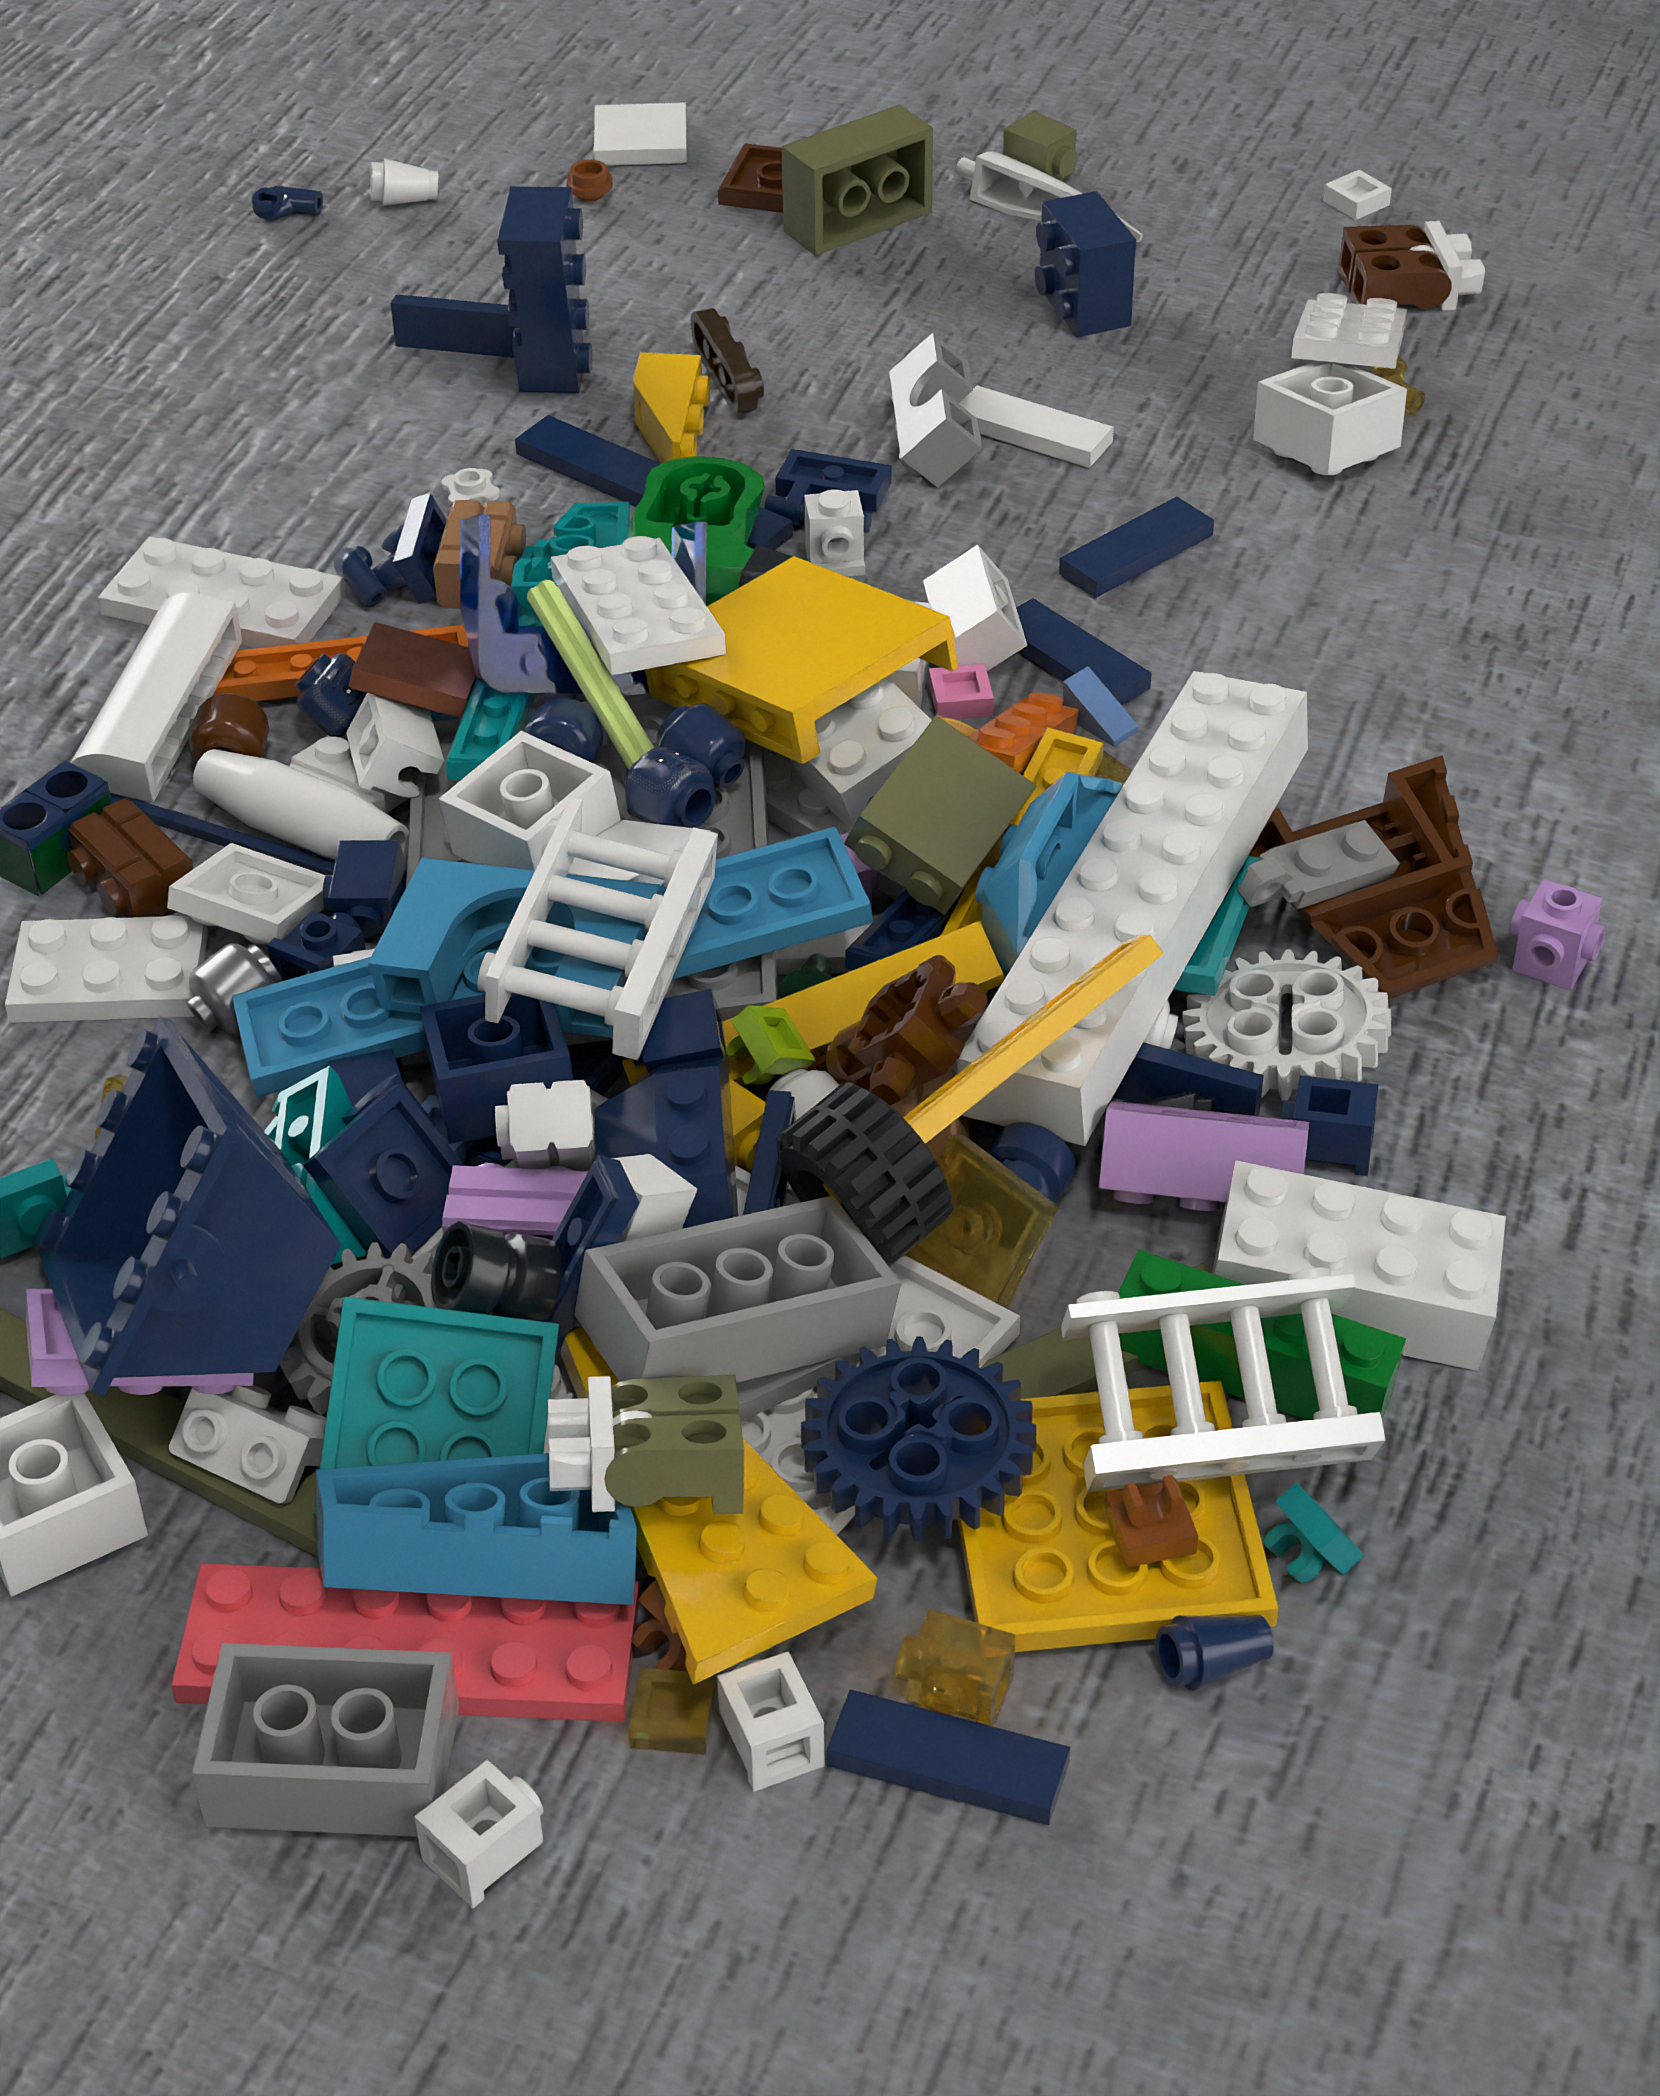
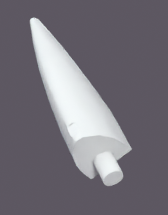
[956,151,1143,243]

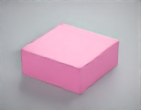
[929,663,994,719]

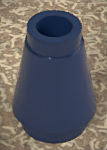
[1155,1615,1274,1691]

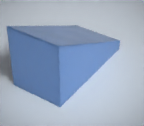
[1062,666,1138,747]

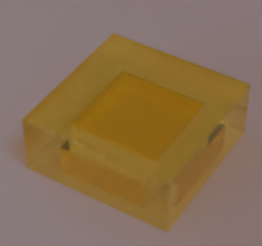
[629,1668,716,1755]

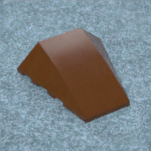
[1248,755,1499,999]

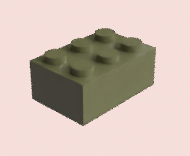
[782,104,933,256]

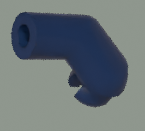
[251,186,323,221]

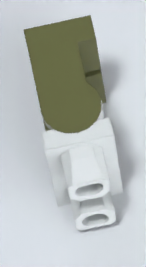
[548,1374,744,1514]

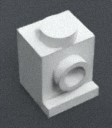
[804,490,865,576]
[717,1651,825,1792]
[414,1759,543,1909]

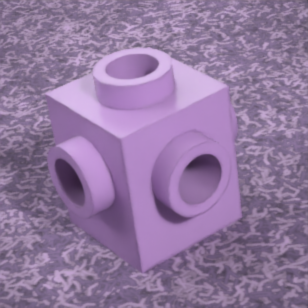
[1510,879,1606,991]

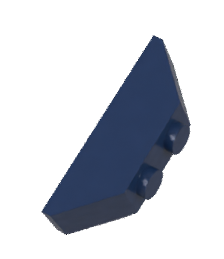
[594,1055,738,1229]

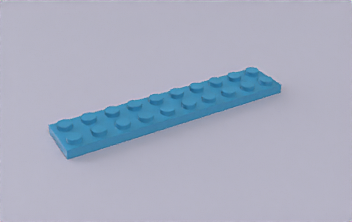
[232,826,873,1097]

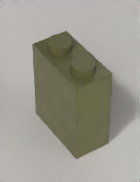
[844,715,1037,915]

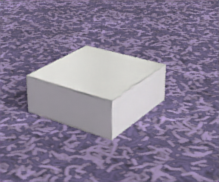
[1323,170,1392,220]

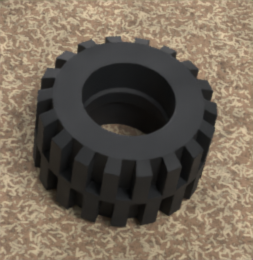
[776,1083,953,1267]

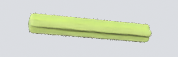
[527,580,654,769]

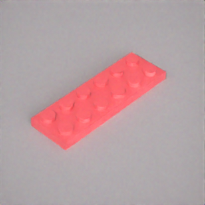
[171,1563,640,1722]

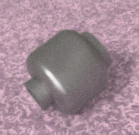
[186,943,283,1036]

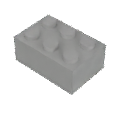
[192,1643,459,1837]

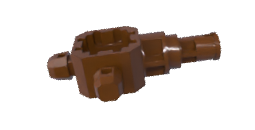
[806,955,987,1106]

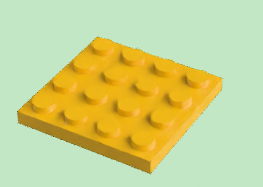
[957,1380,1279,1656]

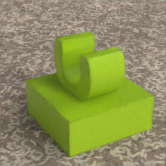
[726,1005,816,1085]

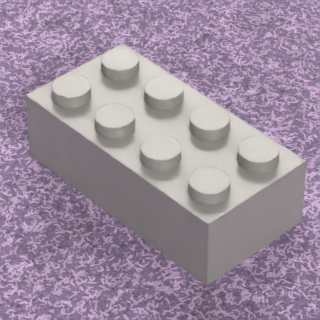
[574,1196,901,1383]

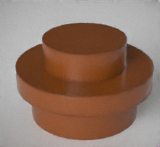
[566,159,613,201]

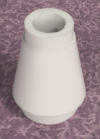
[370,158,438,206]

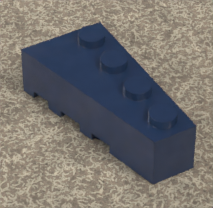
[497,186,592,393]

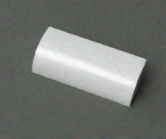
[71,593,242,803]

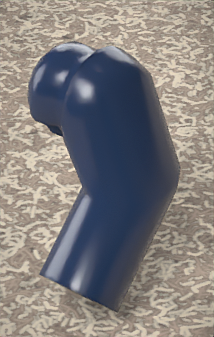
[334,546,387,607]

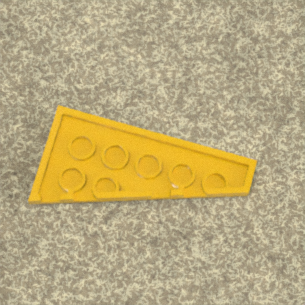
[560,1326,878,1685]

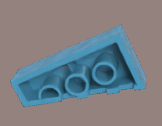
[316,1453,637,1605]

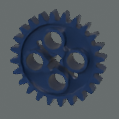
[801,1336,1036,1541]

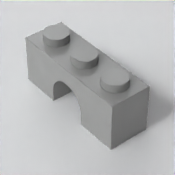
[889,333,982,488]

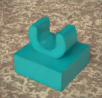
[1263,1482,1365,1584]

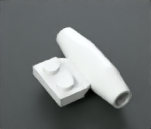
[193,735,412,860]

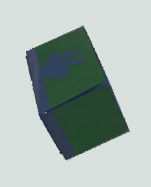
[0,760,112,896]

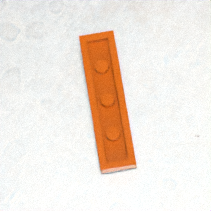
[968,693,1079,773]

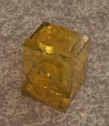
[894,1609,1015,1727]

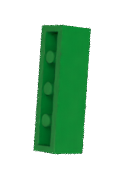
[1118,1249,1406,1420]

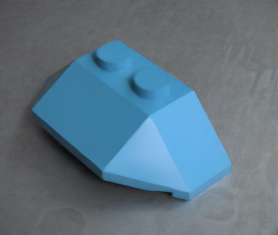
[975,772,1122,976]

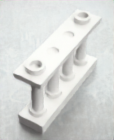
[477,796,718,1060]
[1061,1268,1385,1492]

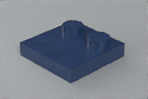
[303,1083,464,1259]

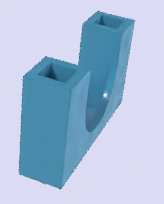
[368,858,662,1038]

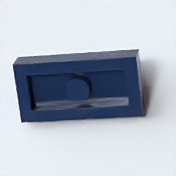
[372,493,447,604]

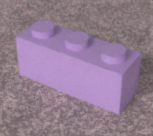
[1099,1101,1309,1211]

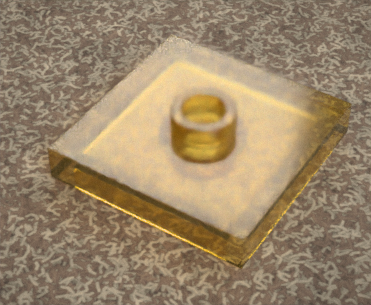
[905,1134,1059,1308]

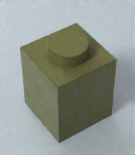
[1003,111,1077,180]

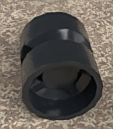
[431,1221,562,1322]

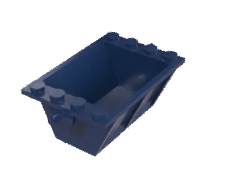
[35,1016,341,1397]

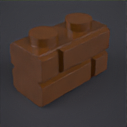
[67,798,194,918]

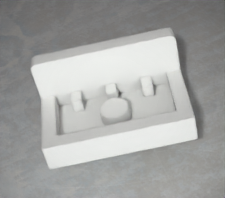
[169,1385,326,1504]

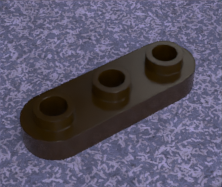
[691,308,764,414]

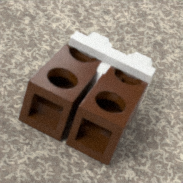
[1337,221,1485,311]

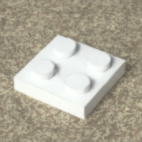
[167,843,326,945]

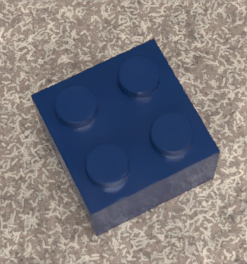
[1034,191,1136,337]
[420,993,573,1144]

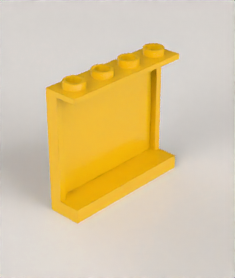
[645,556,958,764]

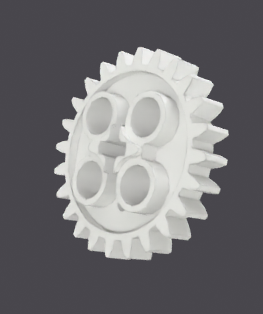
[1183,949,1391,1101]

